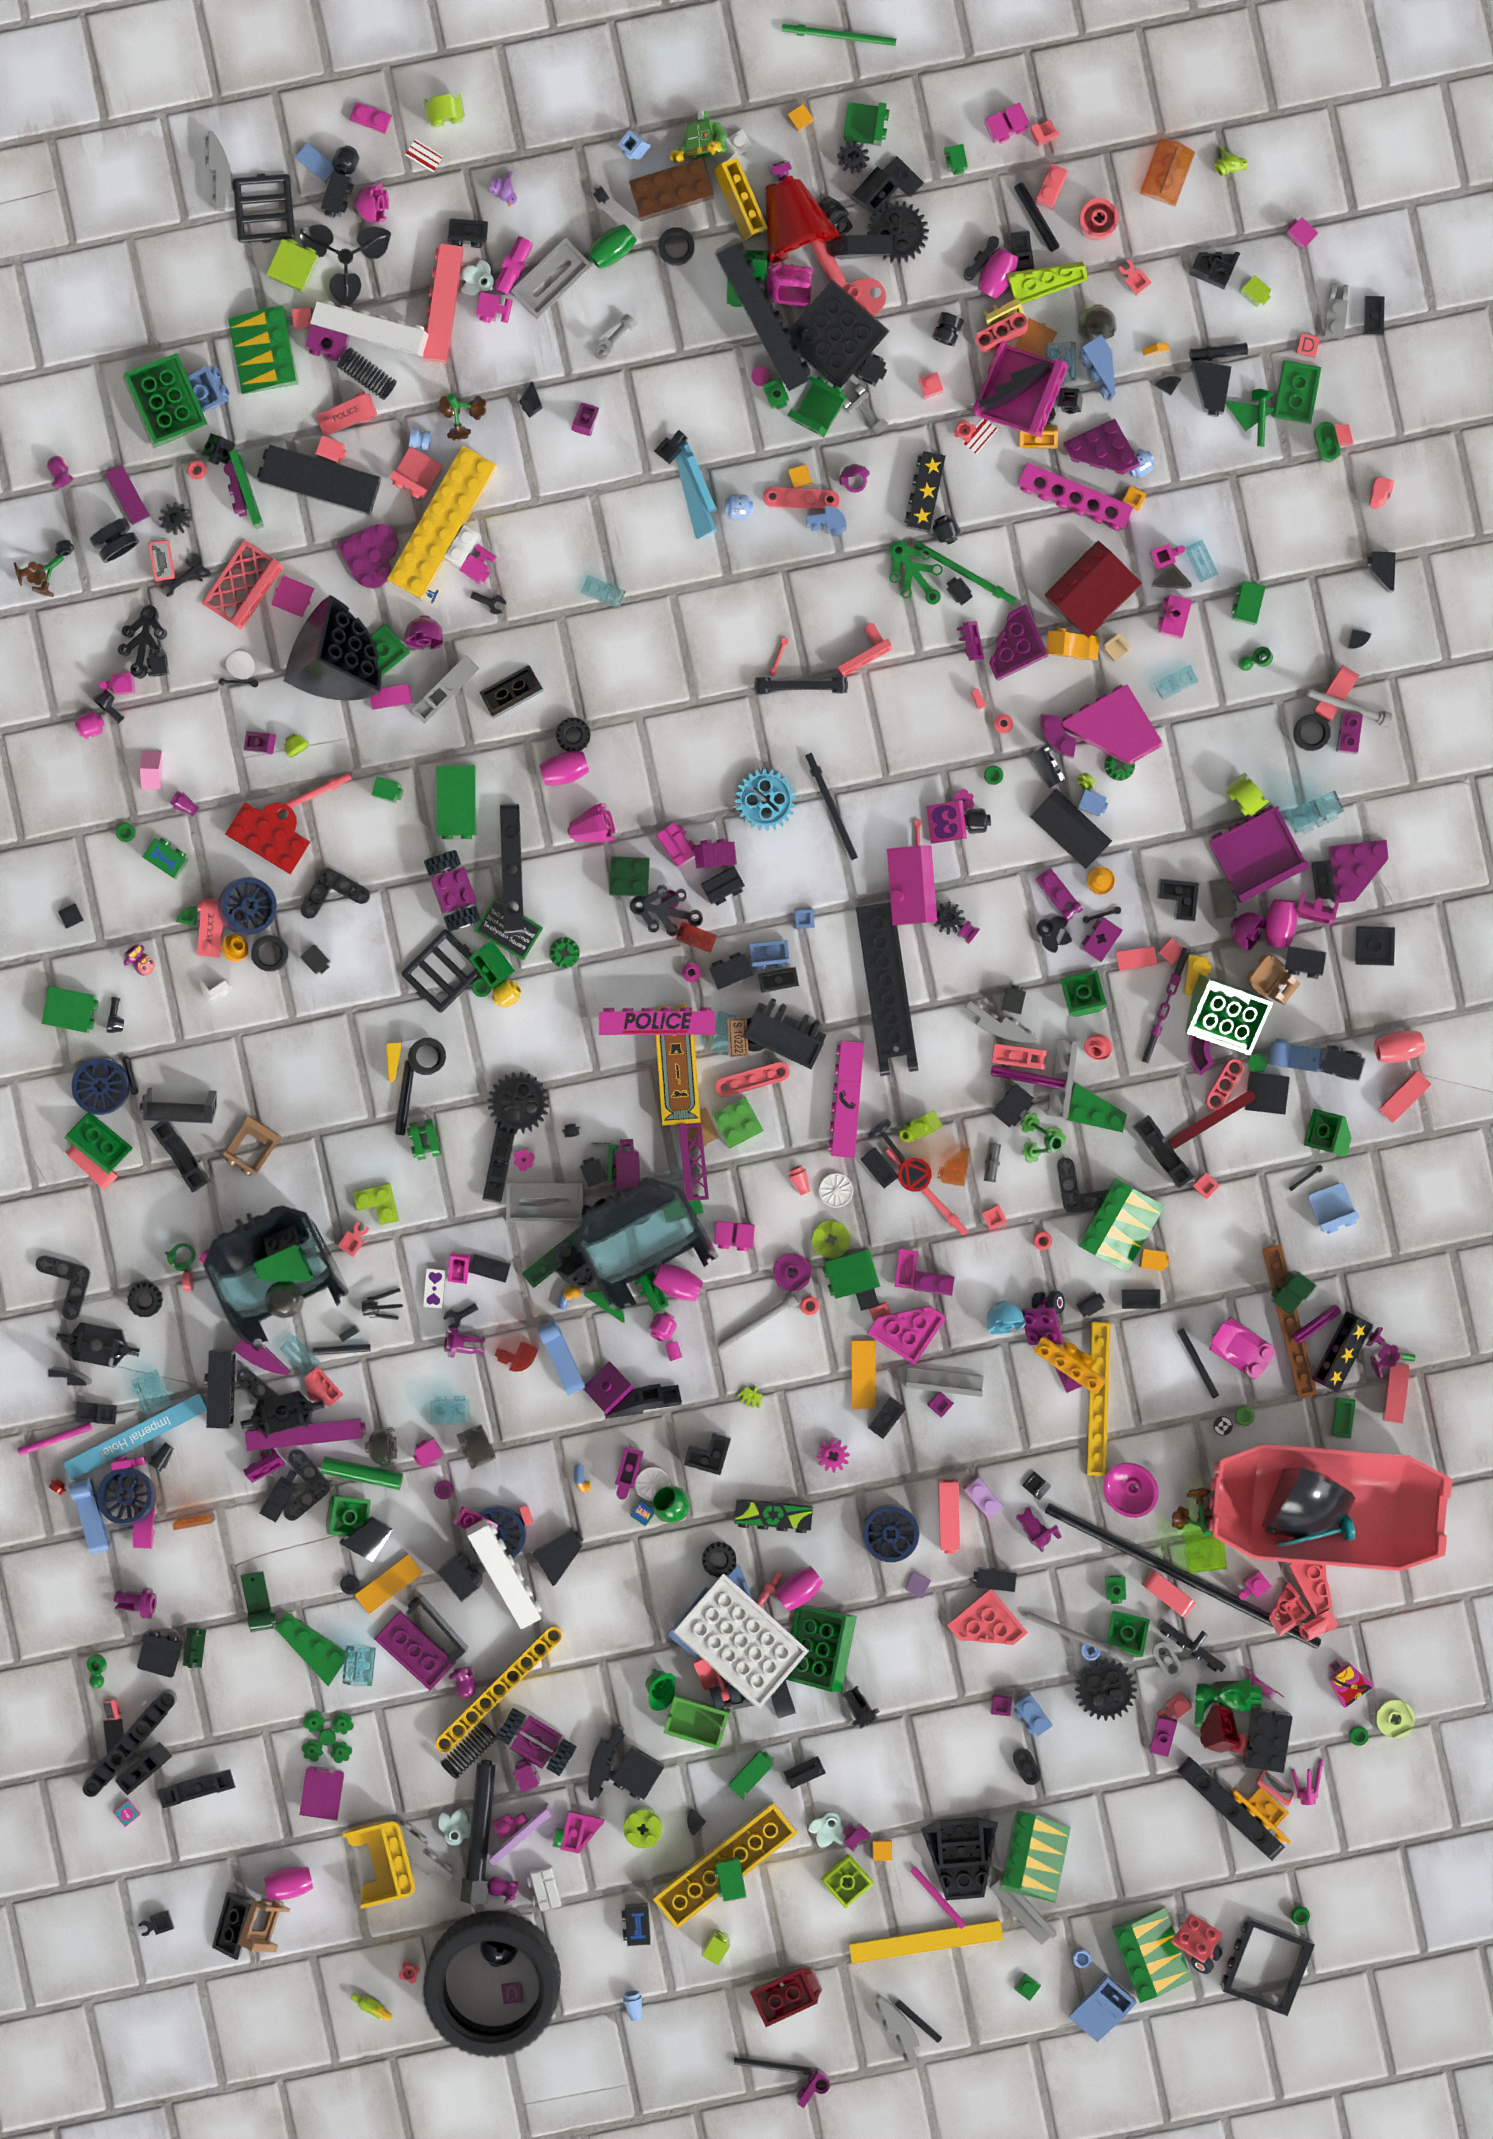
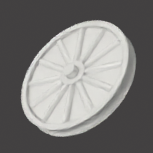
[819,1173,853,1208]
[635,1467,670,1501]

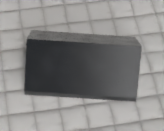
[479,665,544,719]
[212,1892,256,1960]

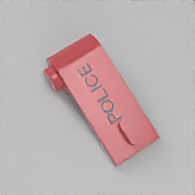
[316,391,378,437]
[197,897,223,958]

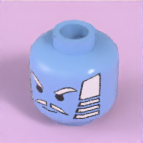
[1129,449,1154,478]
[725,494,753,519]

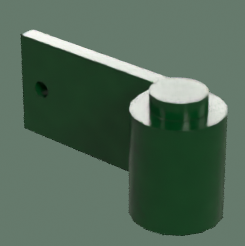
[241,1571,277,1633]

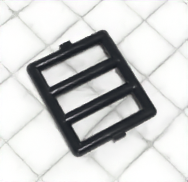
[233,173,295,244]
[401,929,480,1013]

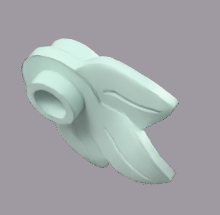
[461,259,495,296]
[438,1808,471,1846]
[808,1812,845,1848]

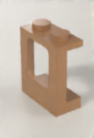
[222,1116,282,1176]
[238,1898,290,1952]

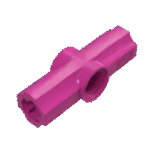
[493,236,533,296]

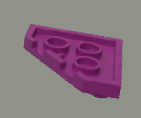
[1063,418,1140,475]
[989,604,1049,681]
[1328,840,1389,903]

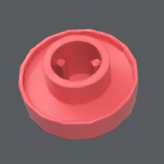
[1084,1033,1113,1060]

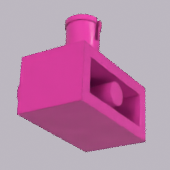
[1157,594,1192,639]

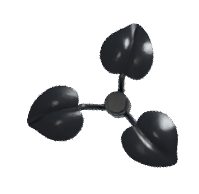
[300,224,391,306]

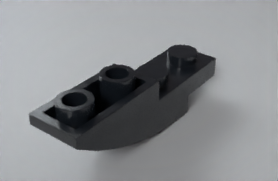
[604,1384,682,1419]
[588,1724,625,1801]

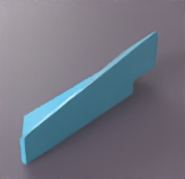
[676,442,717,539]

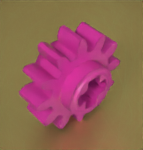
[816,1438,850,1473]

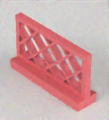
[202,540,284,630]

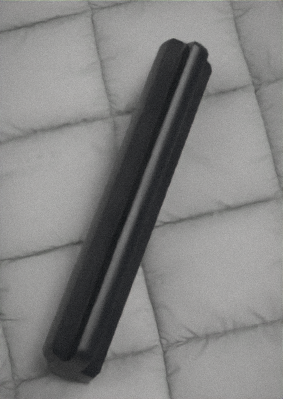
[1014,182,1060,252]
[395,1060,414,1136]

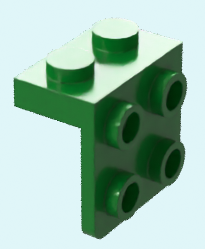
[843,102,890,146]

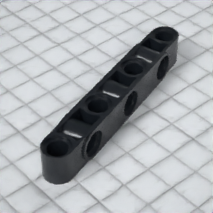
[500,804,524,936]
[82,1690,177,1797]
[1176,1756,1285,1861]

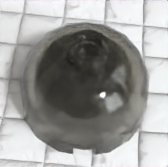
[1078,304,1117,339]
[265,1281,304,1318]
[365,1427,397,1466]

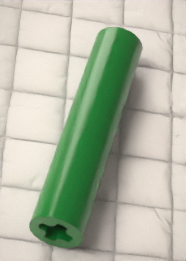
[321,1456,403,1490]

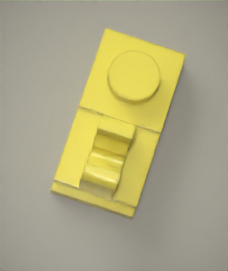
[983,298,1024,327]

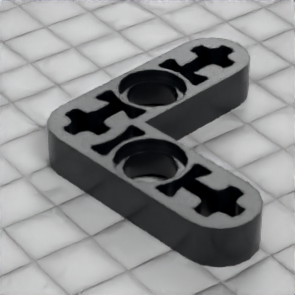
[300,868,371,919]
[1057,1158,1108,1213]
[35,1255,91,1320]
[283,1449,331,1521]

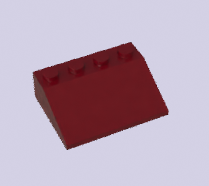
[1044,540,1142,638]

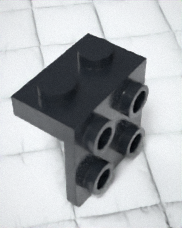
[137,1630,183,1678]

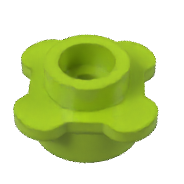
[1076,772,1095,791]

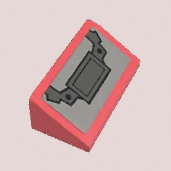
[148,541,176,582]
[1256,1770,1294,1806]

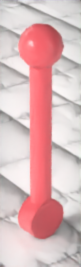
[769,638,789,675]
[914,819,921,846]

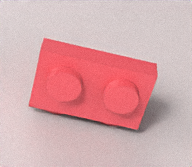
[390,448,442,499]

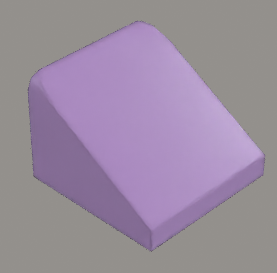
[905,1572,931,1598]

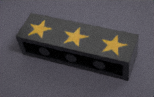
[904,451,946,533]
[1312,1311,1373,1393]

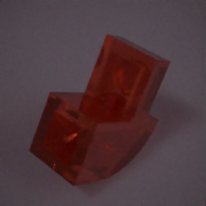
[675,922,717,953]
[494,1341,539,1372]

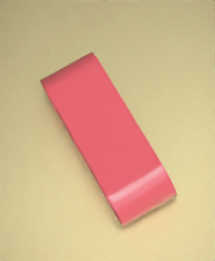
[976,313,1029,353]
[1314,665,1359,722]
[1205,1059,1243,1110]
[1379,1070,1431,1123]
[65,1145,118,1190]
[1141,1569,1196,1618]

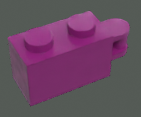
[612,1139,640,1192]
[615,1445,644,1499]

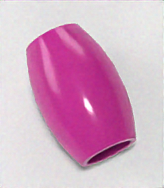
[978,247,1018,299]
[539,751,589,786]
[1265,899,1297,948]
[653,1264,704,1302]
[775,1566,824,1611]
[264,1866,313,1900]

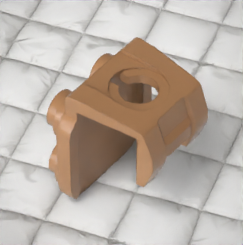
[1247,954,1300,1005]

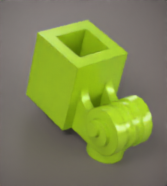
[899,1110,943,1143]

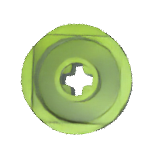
[423,93,465,127]
[1226,773,1269,816]
[624,1806,662,1849]

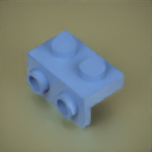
[749,940,790,970]

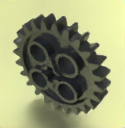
[867,201,929,264]
[487,1072,550,1134]
[1074,1658,1137,1721]

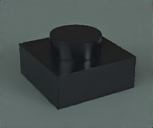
[58,903,84,929]

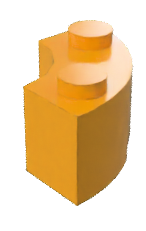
[1047,628,1100,661]

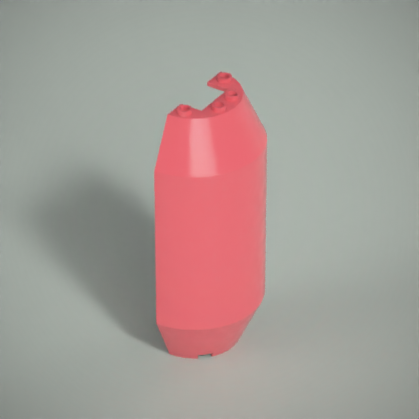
[1209,1444,1452,1571]

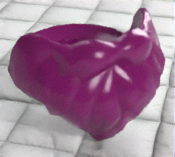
[839,464,870,493]

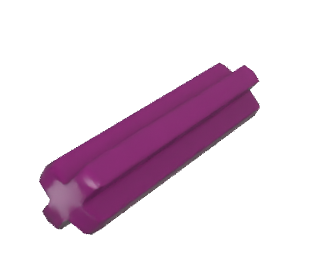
[1292,1305,1341,1343]

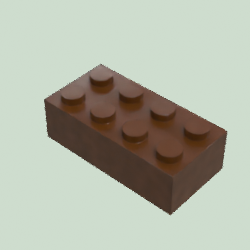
[629,158,714,222]

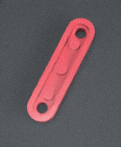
[763,487,840,510]
[715,1062,790,1097]

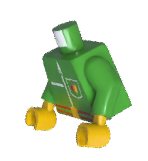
[669,111,727,163]

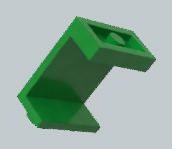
[787,376,847,438]

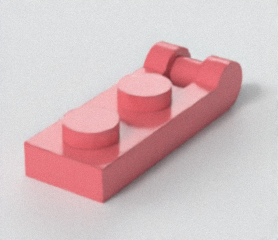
[992,1044,1047,1070]

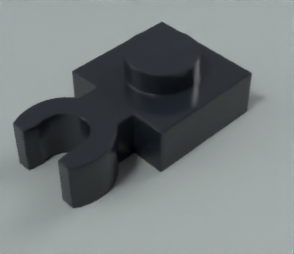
[138,1909,175,1936]

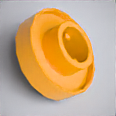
[1086,867,1115,895]
[220,934,249,962]

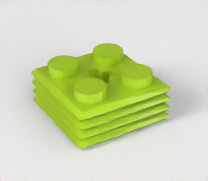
[821,1854,874,1908]

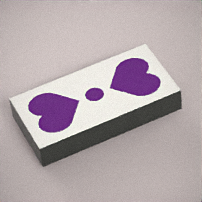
[423,1268,446,1308]

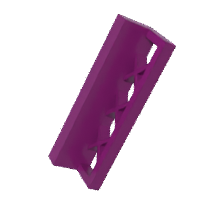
[678,1123,709,1201]

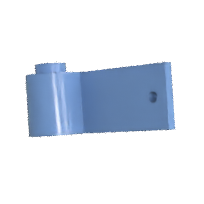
[1268,1038,1323,1072]

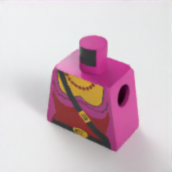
[1328,1659,1374,1708]

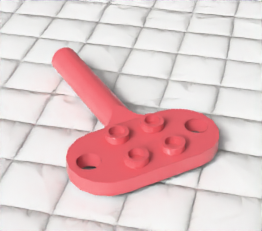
[810,240,886,316]

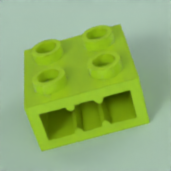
[267,239,319,293]

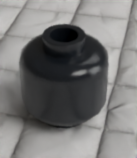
[332,145,360,175]
[933,515,961,545]
[964,808,991,834]

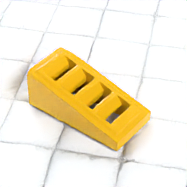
[386,1043,402,1082]

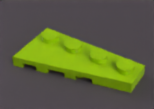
[1007,261,1088,305]

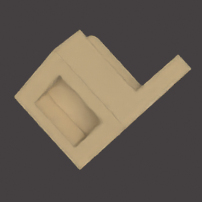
[1103,633,1131,661]

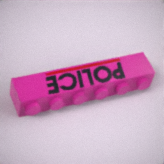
[599,1007,715,1035]

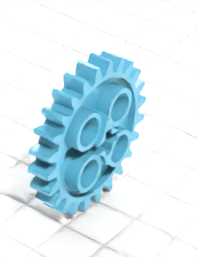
[735,768,797,831]

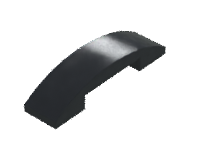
[157,1769,236,1809]

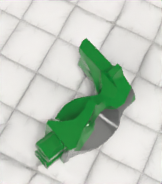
[1194,1678,1262,1729]

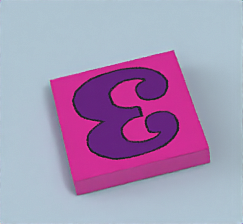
[926,801,967,844]

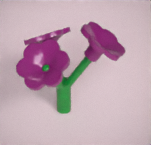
[1366,1327,1416,1379]

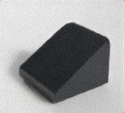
[1022,1471,1051,1500]

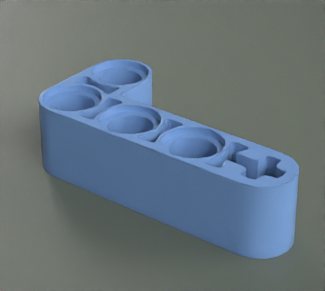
[537,1320,586,1395]
[69,1478,110,1555]

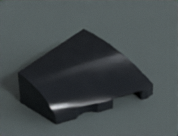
[1189,252,1240,290]
[1029,744,1065,789]
[339,1517,393,1562]

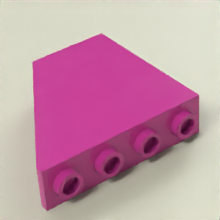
[1061,684,1163,766]

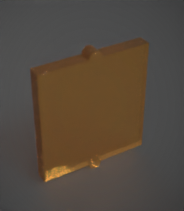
[1015,318,1057,357]
[686,1107,719,1151]

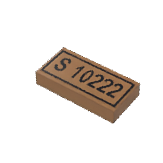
[727,1018,749,1057]

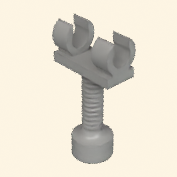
[595,314,637,361]
[842,383,888,434]

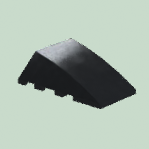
[921,1817,998,1901]

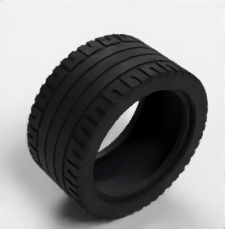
[423,1910,561,2058]

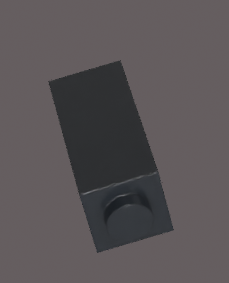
[1191,360,1231,417]
[533,1528,584,1586]

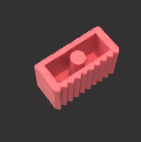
[1035,164,1068,210]

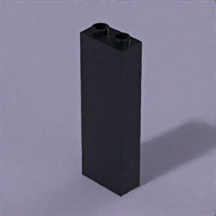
[257,444,382,516]

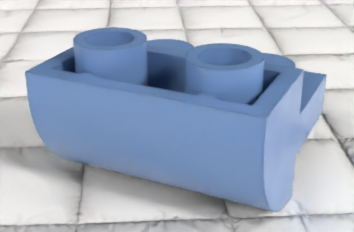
[806,506,847,536]

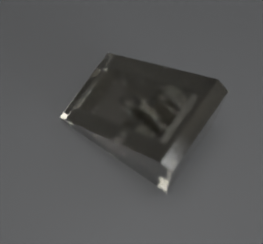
[1151,563,1192,589]

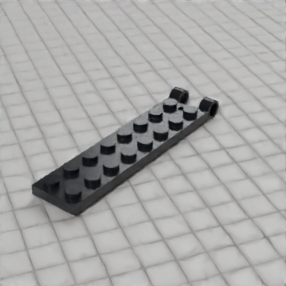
[856,902,919,1076]

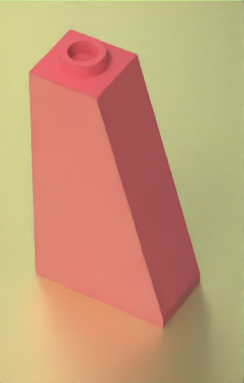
[938,1479,960,1554]

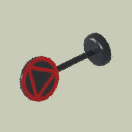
[867,1118,932,1192]

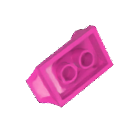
[1209,1317,1275,1379]

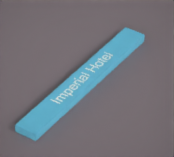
[63,1393,207,1480]

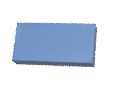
[295,142,336,183]

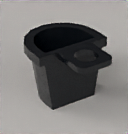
[554,1241,596,1288]

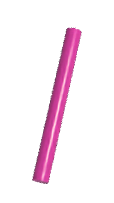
[18,1422,93,1456]
[910,1866,967,1929]

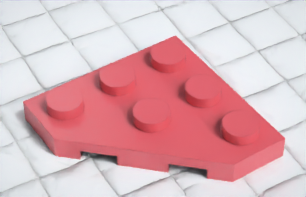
[947,1589,1028,1645]

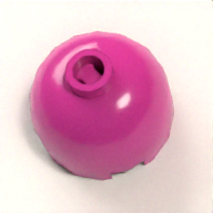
[354,184,389,223]

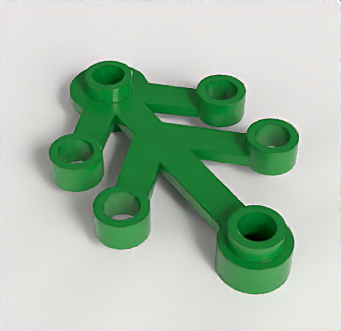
[889,541,943,605]

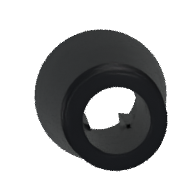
[148,1443,174,1472]

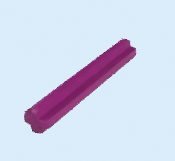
[991,1066,1066,1090]

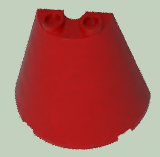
[765,176,840,266]

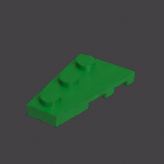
[1066,1083,1127,1133]

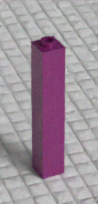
[245,1418,366,1451]

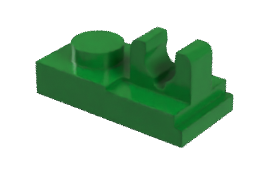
[635,1271,669,1313]

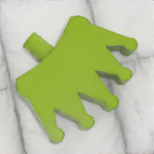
[737,1386,763,1408]

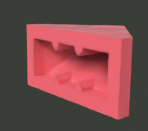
[305,1366,344,1406]

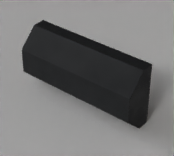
[1030,789,1112,869]

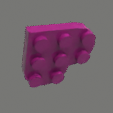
[337,524,399,589]

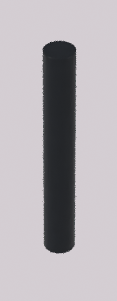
[313,1344,371,1355]
[895,1999,942,2043]

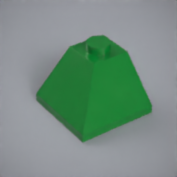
[1304,1109,1352,1157]

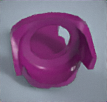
[1016,1507,1062,1552]

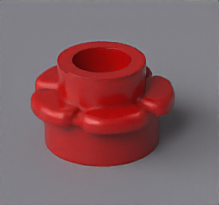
[48,1479,66,1496]

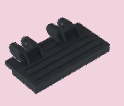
[743,998,826,1070]

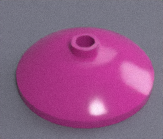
[1103,1462,1159,1518]

